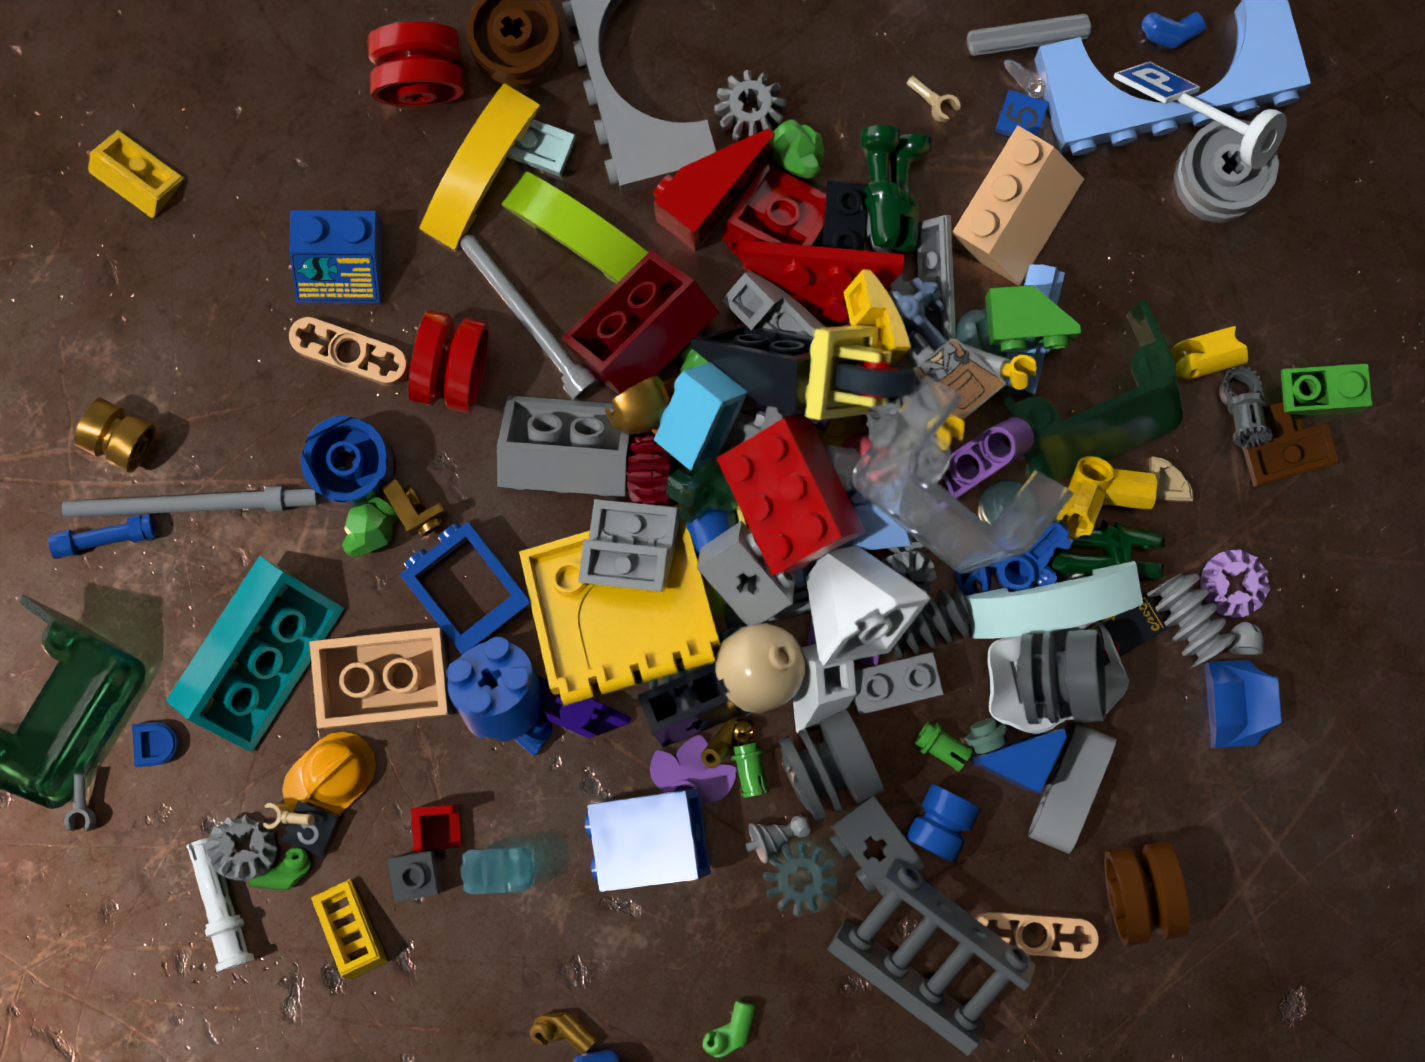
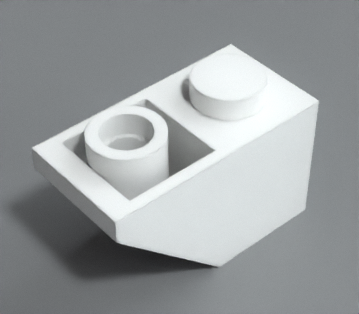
[793,643,856,734]

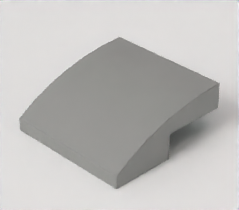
[578,499,681,592]

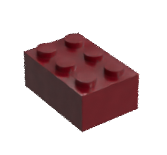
[561,250,720,395]

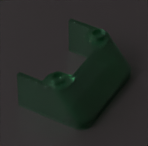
[990,299,1183,487]
[0,595,145,809]

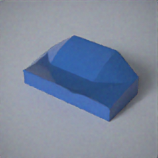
[1205,660,1282,748]

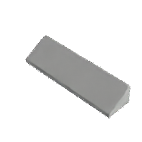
[917,215,956,351]

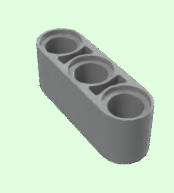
[1028,722,1116,854]

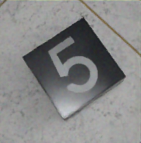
[283,799,341,857]

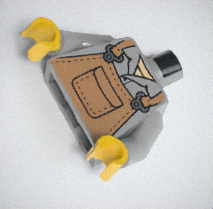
[901,333,1036,449]

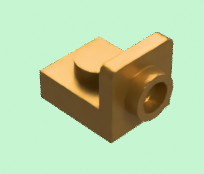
[381,479,448,537]

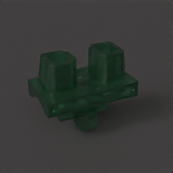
[666,447,739,524]

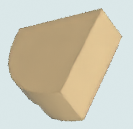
[1149,457,1193,503]

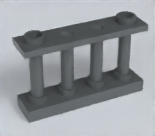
[827,859,1036,1056]

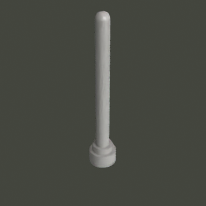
[460,235,600,401]

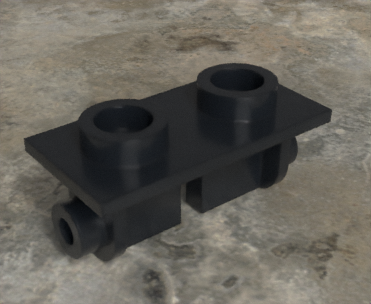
[822,180,868,251]

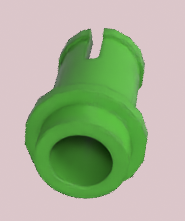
[915,722,972,772]
[731,741,770,798]

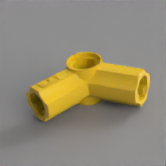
[1055,456,1158,539]

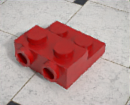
[722,162,826,256]

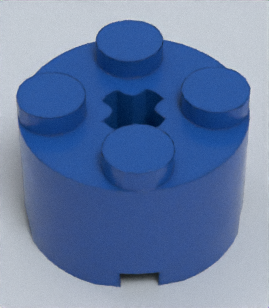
[300,416,394,507]
[447,637,545,741]

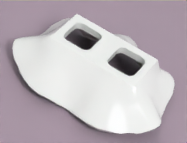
[987,621,1129,734]

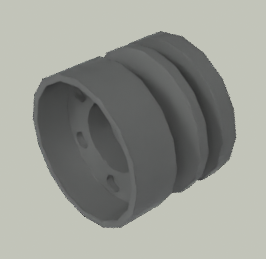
[1017,629,1106,724]
[778,709,884,822]

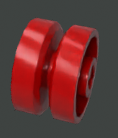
[367,21,464,107]
[408,310,489,414]

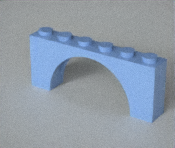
[1034,0,1311,156]

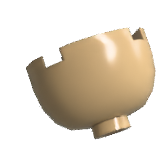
[716,623,805,714]

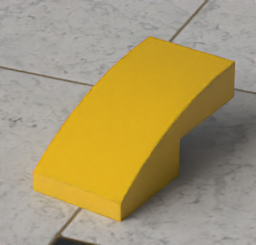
[844,269,911,364]

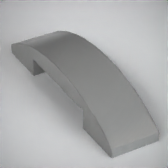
[722,270,845,421]

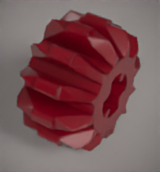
[626,435,679,506]

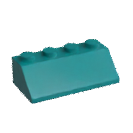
[166,556,345,753]

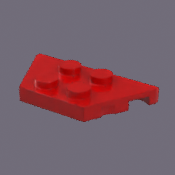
[738,239,904,323]

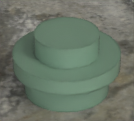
[965,718,1008,754]

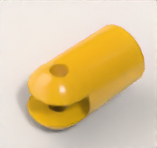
[1168,326,1248,380]

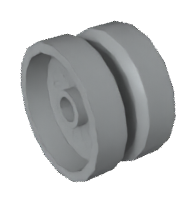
[1174,119,1279,223]

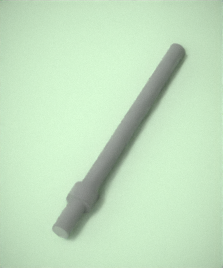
[62,486,319,518]

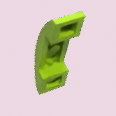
[502,170,649,284]

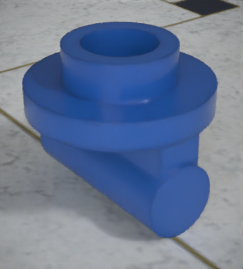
[514,710,552,757]

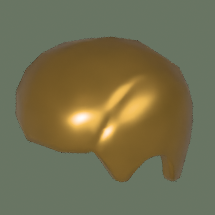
[605,375,670,435]

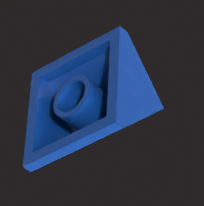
[971,728,1067,793]

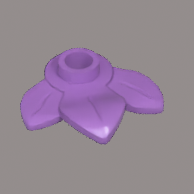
[650,735,736,810]

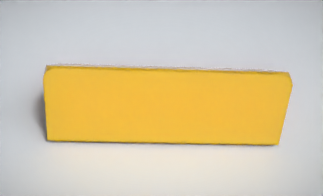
[88,130,184,218]

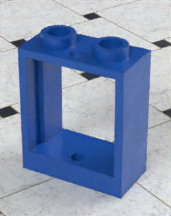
[400,521,531,655]

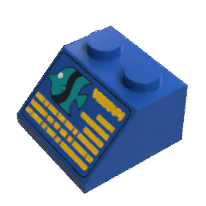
[289,210,383,305]

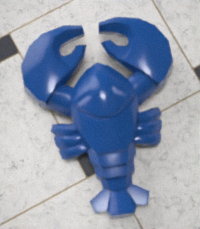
[955,517,1073,596]

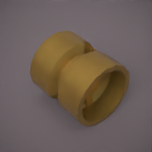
[74,397,156,473]

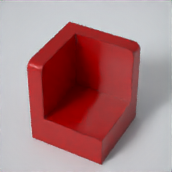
[411,804,463,852]

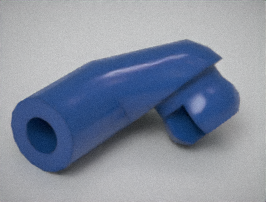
[1141,12,1206,49]

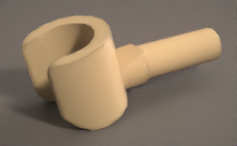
[907,76,961,122]
[263,803,315,829]

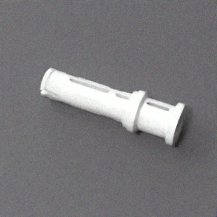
[186,838,255,972]

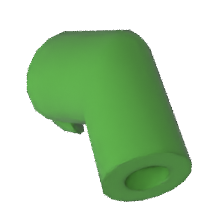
[703,1001,756,1058]

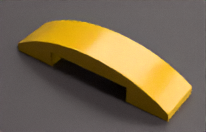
[419,83,541,251]

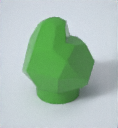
[773,120,824,178]
[342,496,399,557]

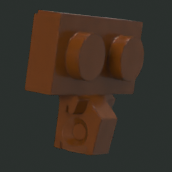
[1242,401,1339,487]

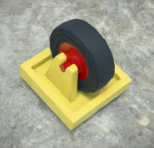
[805,325,916,420]

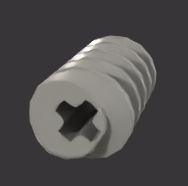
[1146,572,1236,668]

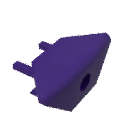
[538,676,631,739]

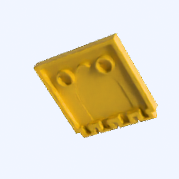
[519,503,721,706]

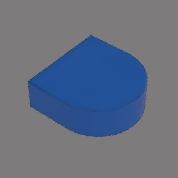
[132,722,180,767]

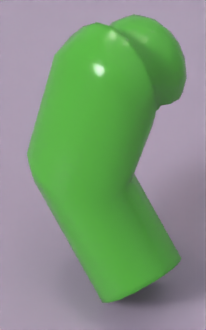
[249,848,310,890]

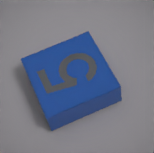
[995,89,1049,137]

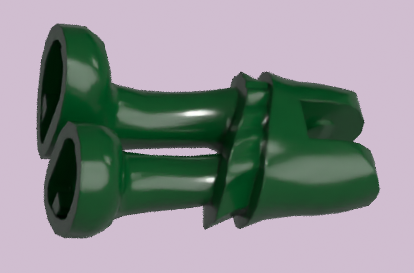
[860,125,932,253]
[1044,508,1165,584]

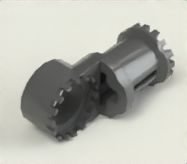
[1219,365,1272,449]

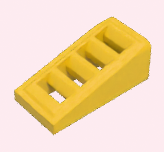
[311,879,388,980]

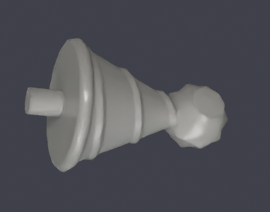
[745,814,812,864]

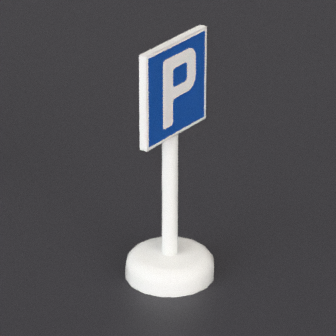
[1114,62,1287,169]

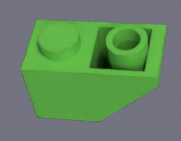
[985,285,1081,353]
[1280,363,1372,416]

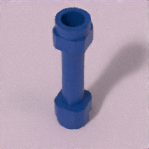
[48,514,157,559]

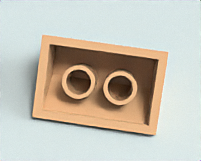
[952,125,1084,286]

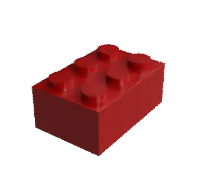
[716,415,865,576]

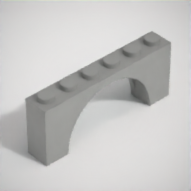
[562,0,716,196]

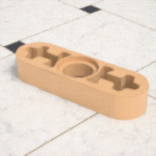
[289,317,409,386]
[975,911,1098,959]

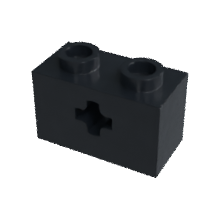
[638,662,742,748]

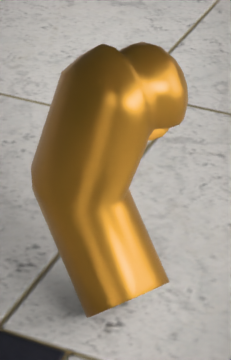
[701,716,755,768]
[530,1012,597,1054]

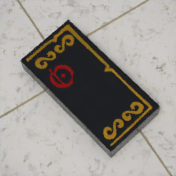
[1084,592,1167,666]

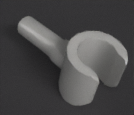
[64,772,96,831]

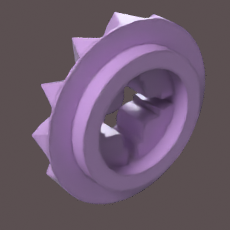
[1200,550,1270,618]

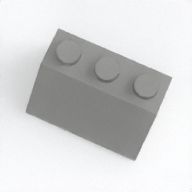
[497,395,631,497]

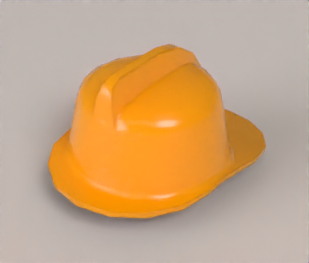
[282,731,376,815]

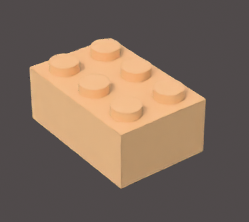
[309,628,454,729]

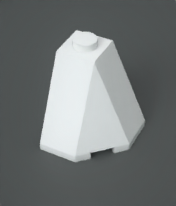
[806,546,930,666]

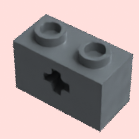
[829,796,926,897]

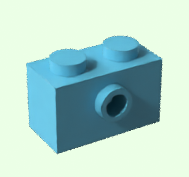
[654,362,748,471]

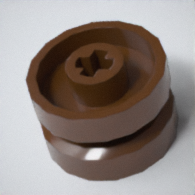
[467,0,563,90]
[1104,841,1190,946]

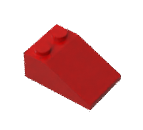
[653,128,775,251]

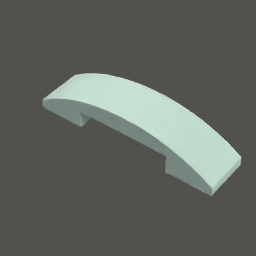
[965,561,1143,639]

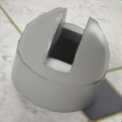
[1228,622,1264,655]

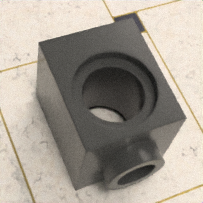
[387,849,444,903]

